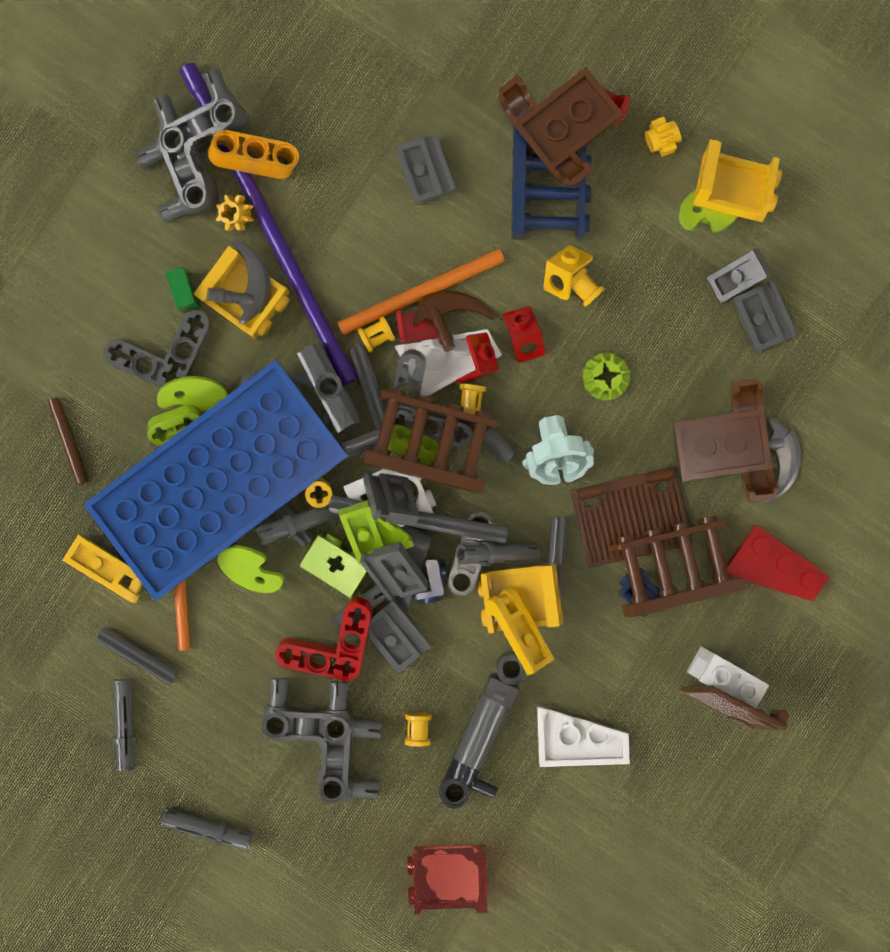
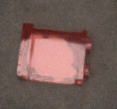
[407,845,488,914]

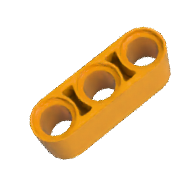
[208,130,299,179]

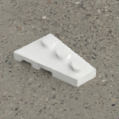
[395,329,502,397]
[537,705,630,767]

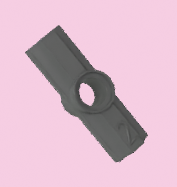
[297,343,361,435]

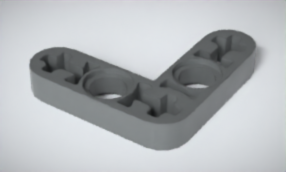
[103,310,212,387]
[393,349,473,447]

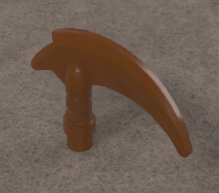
[413,291,495,352]

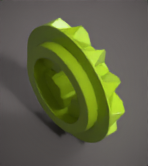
[583,353,630,400]

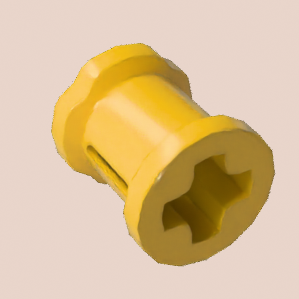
[571,267,605,308]
[357,316,396,353]
[459,384,486,415]
[305,477,332,508]
[405,712,432,747]

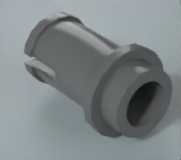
[483,429,518,464]

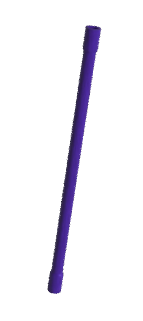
[179,62,358,386]

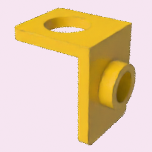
[543,245,593,300]

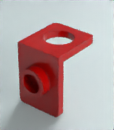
[503,306,545,363]
[396,310,438,344]
[456,332,499,384]

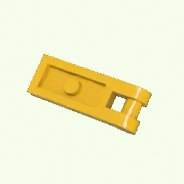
[62,534,143,603]
[485,587,554,675]

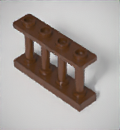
[361,387,500,493]
[609,515,746,617]

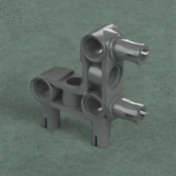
[135,69,247,224]
[261,678,382,804]

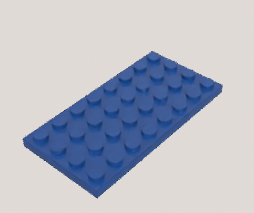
[83,359,349,601]

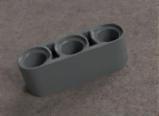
[448,511,493,596]

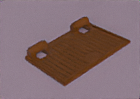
[570,466,693,568]
[681,686,789,731]

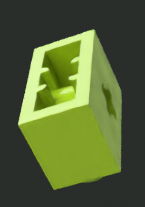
[299,533,367,598]

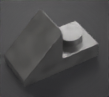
[707,248,772,303]

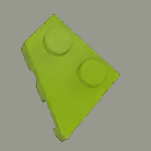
[338,500,414,565]

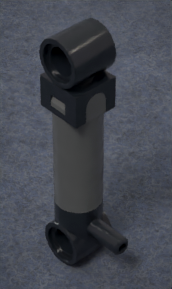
[439,651,526,809]

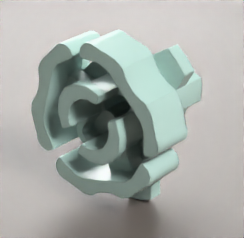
[522,415,594,485]

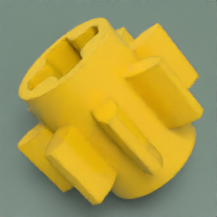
[645,116,681,157]
[216,195,254,231]

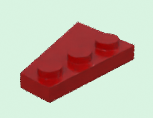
[726,525,830,601]

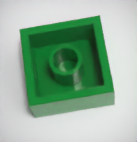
[165,267,201,313]

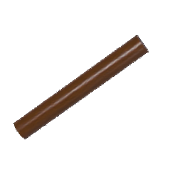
[48,397,88,485]

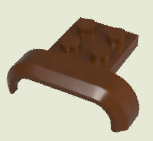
[498,67,623,187]
[673,378,780,503]

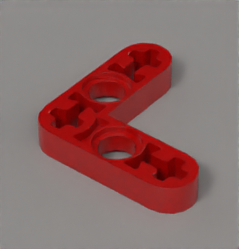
[275,597,372,681]

